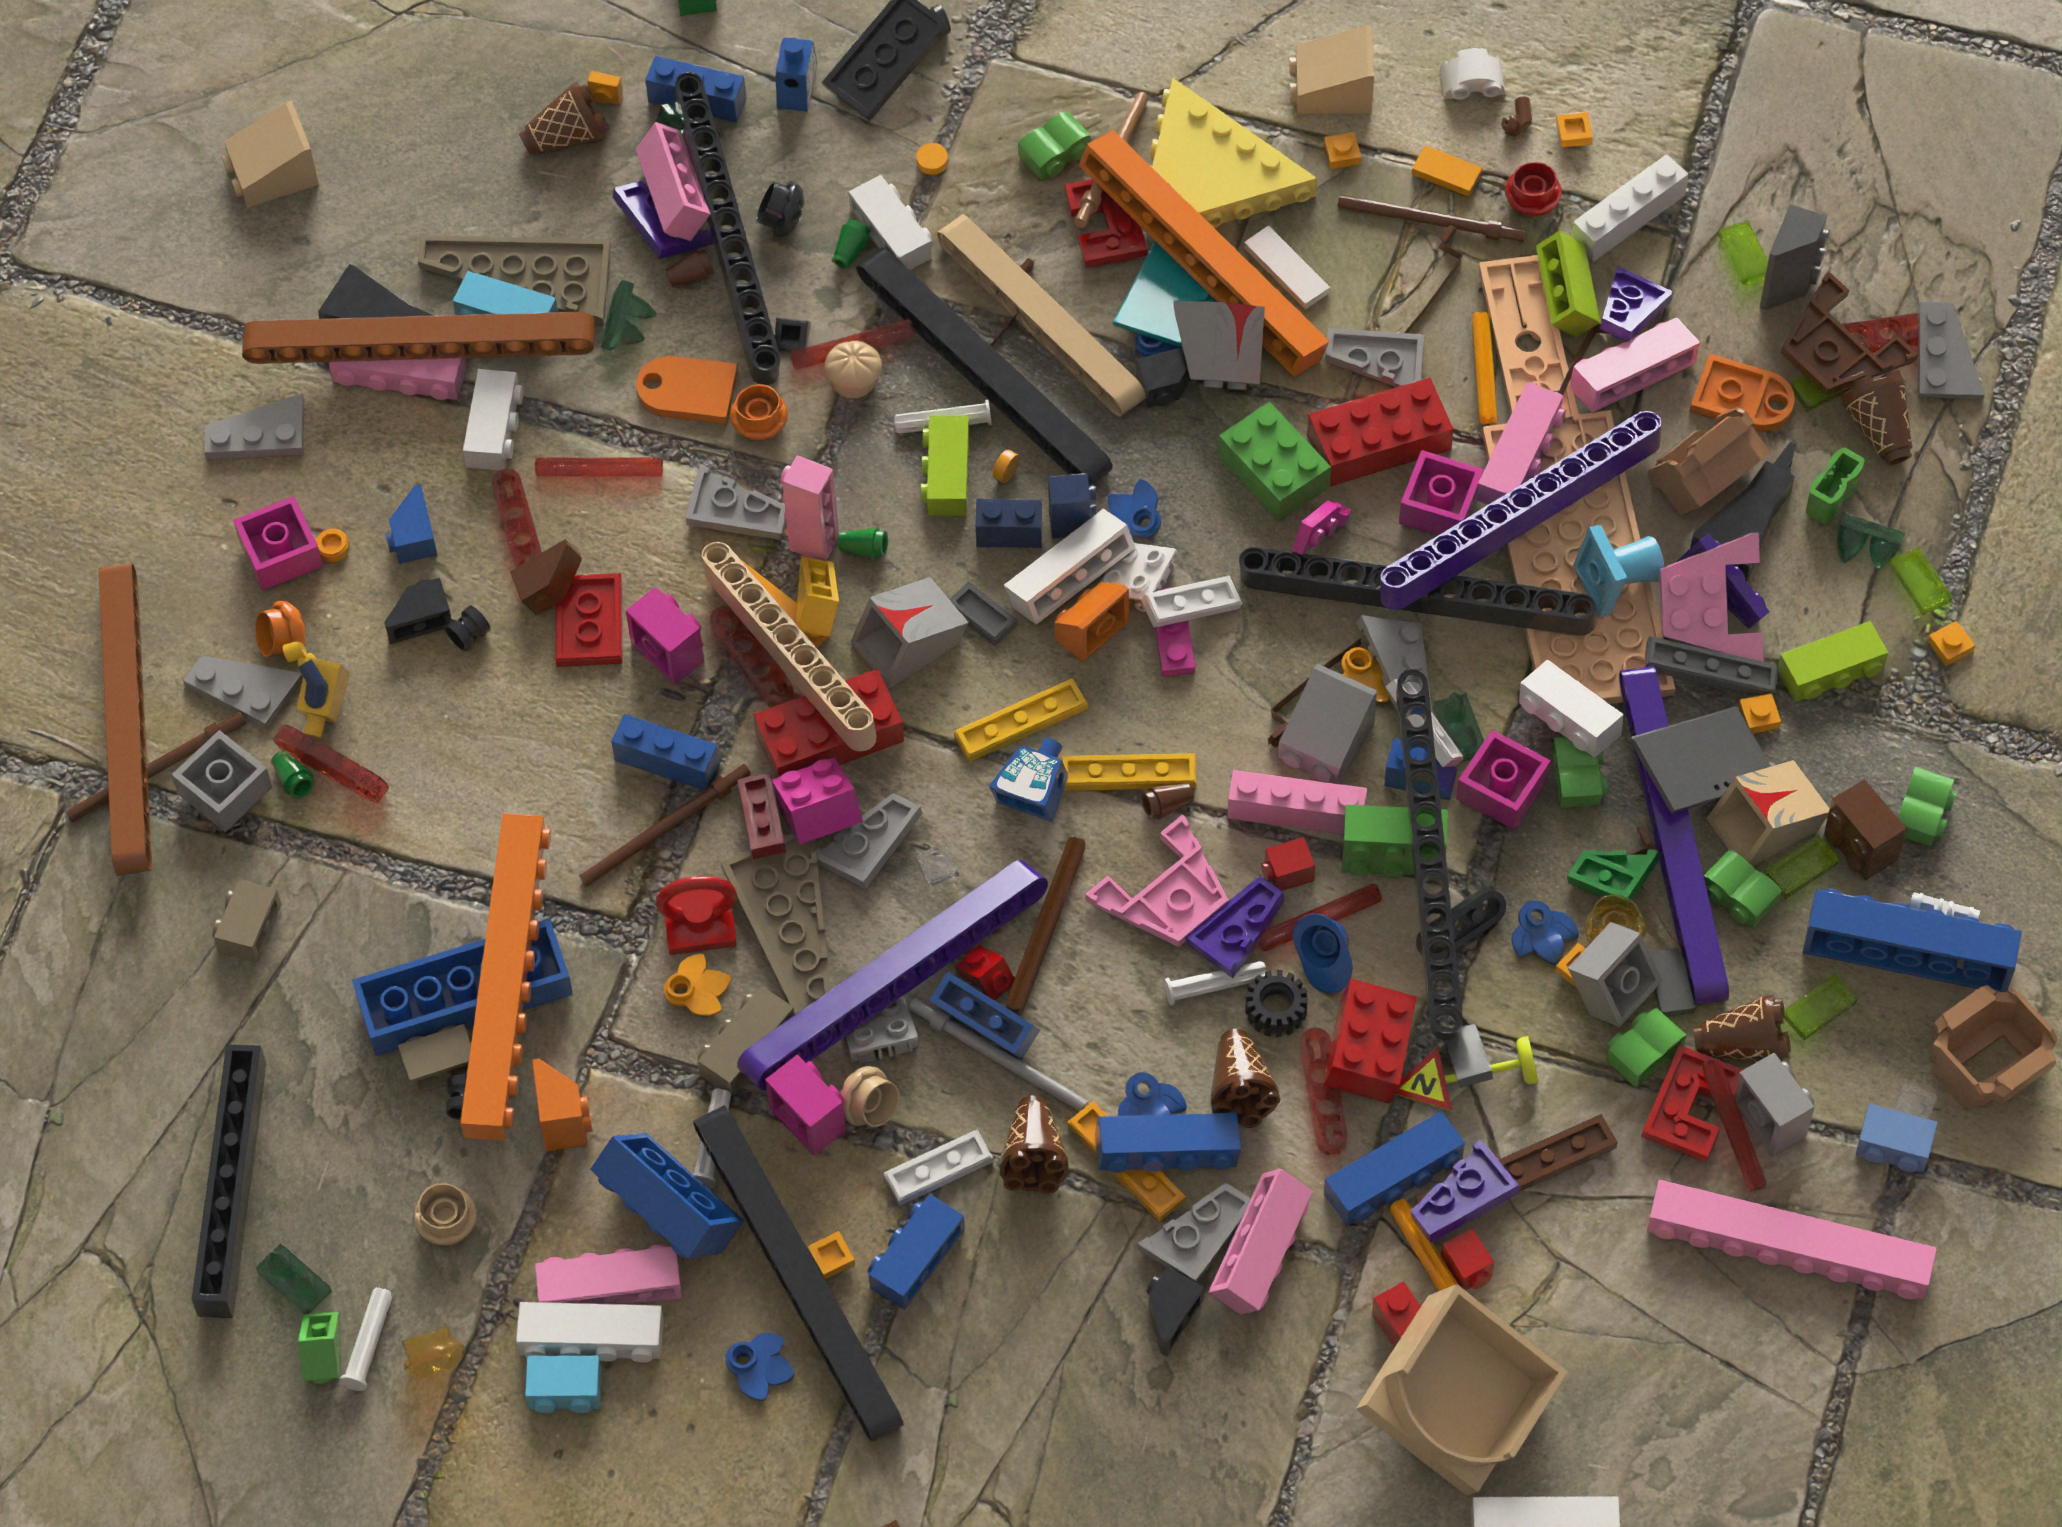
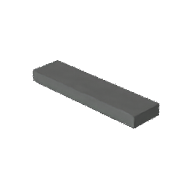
[1644,636,1778,696]

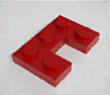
[1064,179,1147,268]
[1641,1045,1744,1162]

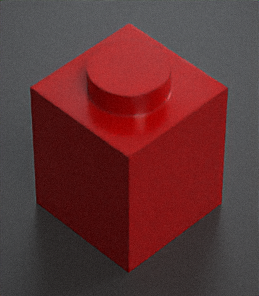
[1261,837,1315,891]
[1441,1228,1495,1291]

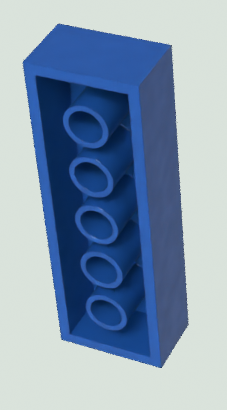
[1802,889,2022,992]
[352,919,573,1057]

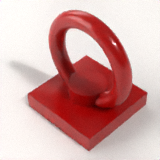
[655,876,737,955]

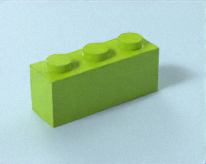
[1536,231,1600,337]
[921,416,969,516]
[1778,621,1889,702]

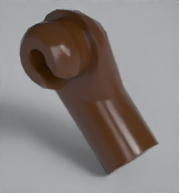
[1501,96,1532,136]

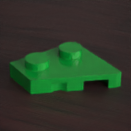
[1567,850,1659,908]

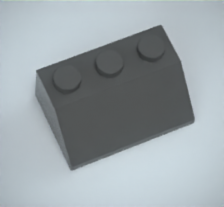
[1759,204,1830,310]

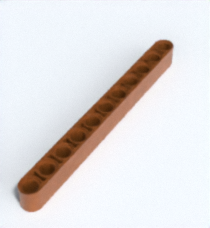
[242,312,595,364]
[99,563,152,876]

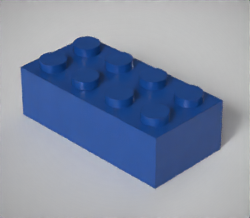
[590,1133,744,1258]

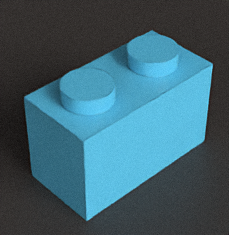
[525,1356,602,1413]

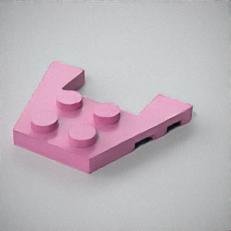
[1659,533,1764,662]
[1085,814,1229,947]

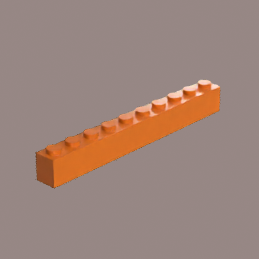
[1079,130,1330,377]
[460,813,551,1141]

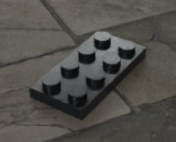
[821,0,950,121]

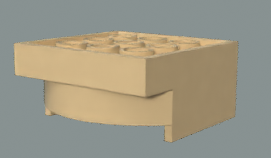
[1356,1284,1568,1496]

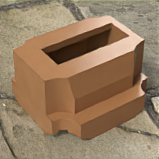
[1648,407,1770,515]
[1931,985,2058,1110]

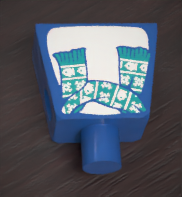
[775,37,817,112]
[989,738,1068,822]

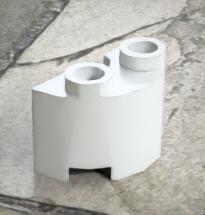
[1440,48,1506,100]

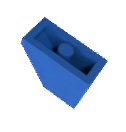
[385,484,437,564]
[1384,738,1457,800]

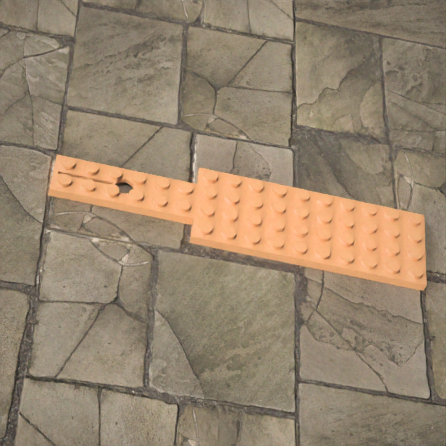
[1479,255,1675,704]

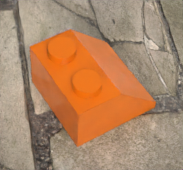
[1054,582,1129,663]
[532,1059,593,1151]

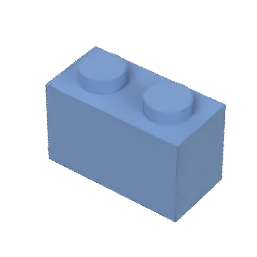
[1856,1103,1937,1173]

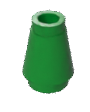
[832,219,871,269]
[838,527,888,560]
[271,750,314,798]

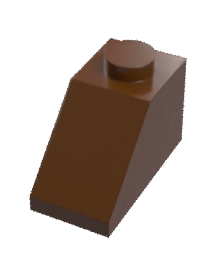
[510,539,582,616]

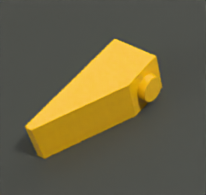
[796,556,839,637]

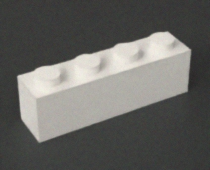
[1571,154,1688,263]
[1004,509,1136,625]
[516,1302,664,1362]
[1471,1497,1620,1527]

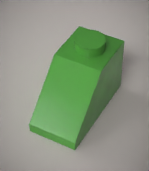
[298,1312,341,1383]

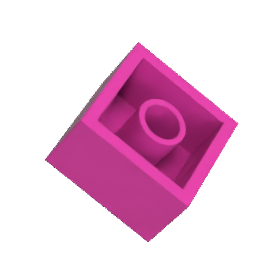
[1399,450,1484,535]
[233,496,323,591]
[626,587,704,685]
[1456,730,1551,830]
[772,757,863,845]
[765,1055,846,1156]

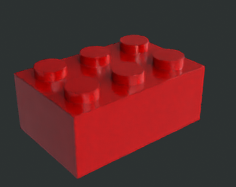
[1323,978,1417,1104]

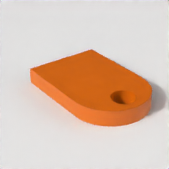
[1690,354,1795,432]
[636,356,738,424]

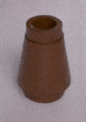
[665,249,715,287]
[1141,783,1194,820]

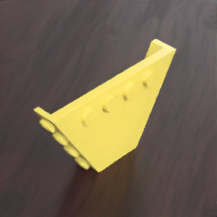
[1150,77,1317,228]

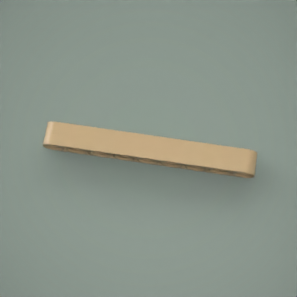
[936,214,1146,417]
[702,542,876,751]

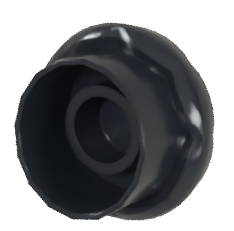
[756,181,804,236]

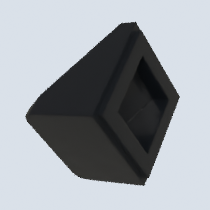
[775,317,811,353]

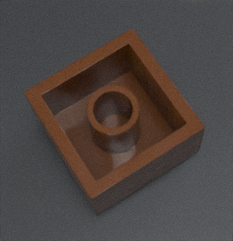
[1824,779,1907,880]

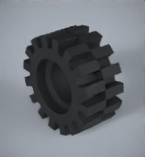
[1245,970,1308,1037]

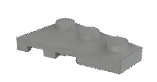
[1918,301,1985,399]
[1325,328,1424,387]
[204,393,304,460]
[685,464,787,541]
[1356,615,1432,712]
[183,655,303,730]
[816,793,923,889]
[1137,1183,1251,1283]

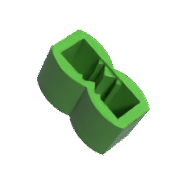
[1017,111,1091,180]
[1805,447,1864,525]
[1552,737,1607,808]
[1898,767,1957,847]
[1704,850,1782,928]
[1606,1008,1686,1088]

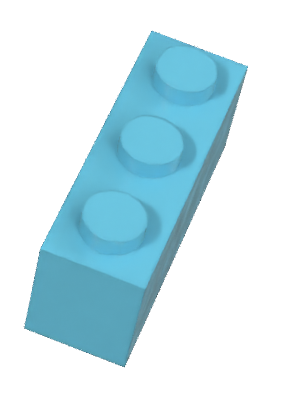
[453,271,558,315]

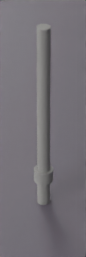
[908,998,1089,1112]

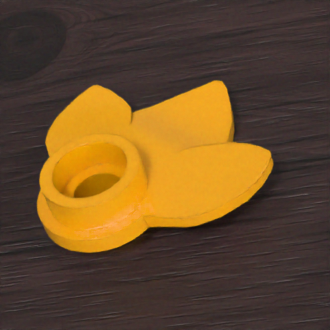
[1341,647,1390,703]
[664,954,731,1016]

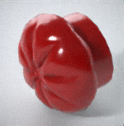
[1505,162,1562,217]

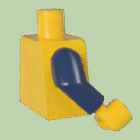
[283,642,350,738]

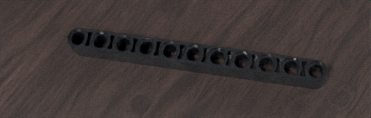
[674,72,780,385]
[856,247,1113,486]
[1239,547,1596,636]
[1396,669,1463,1041]
[693,1105,904,1442]

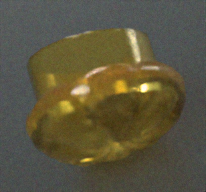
[1584,894,1646,944]
[401,1326,464,1378]

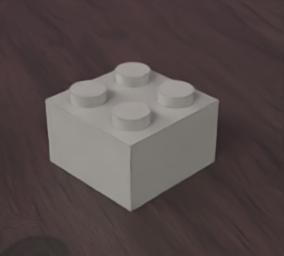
[172,730,272,832]
[1568,922,1663,1027]
[1733,1053,1815,1156]

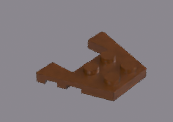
[1780,272,1918,395]

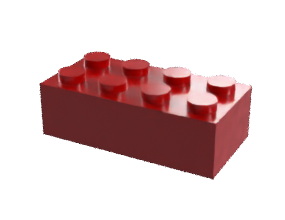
[1307,378,1454,487]
[753,668,904,778]

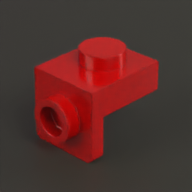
[955,944,1015,1001]

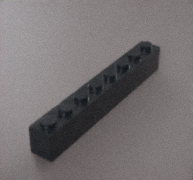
[191,1044,266,1318]

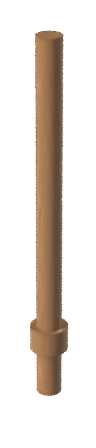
[1074,92,1148,228]

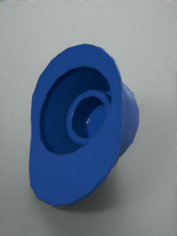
[1293,913,1353,994]

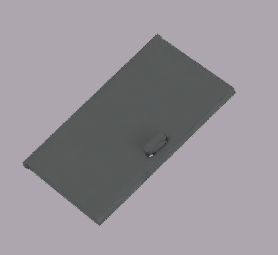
[1630,706,1771,814]

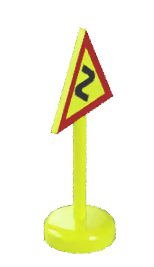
[1395,1036,1539,1112]

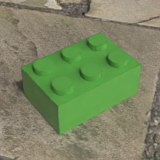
[1218,402,1331,521]
[1342,804,1448,878]

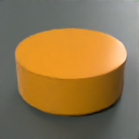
[916,143,948,175]
[992,449,1020,484]
[316,529,349,562]

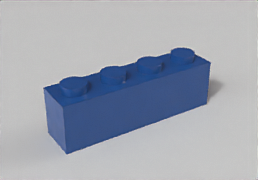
[1324,1111,1465,1226]
[1094,1113,1241,1173]

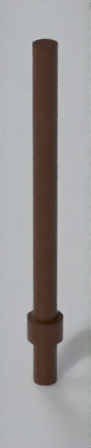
[1338,195,1527,242]
[65,712,247,823]
[579,764,751,886]

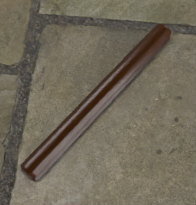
[1005,837,1085,1016]

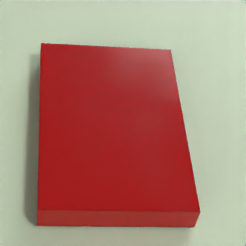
[555,573,623,667]

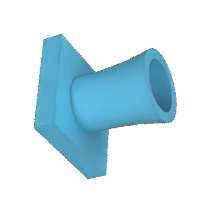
[1573,525,1664,618]

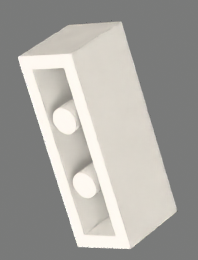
[849,175,934,270]
[463,369,523,471]
[1519,660,1623,758]

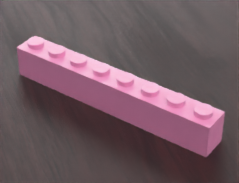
[1647,1180,1937,1300]

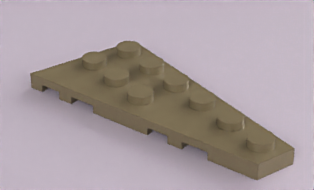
[417,235,611,325]
[721,833,831,1015]

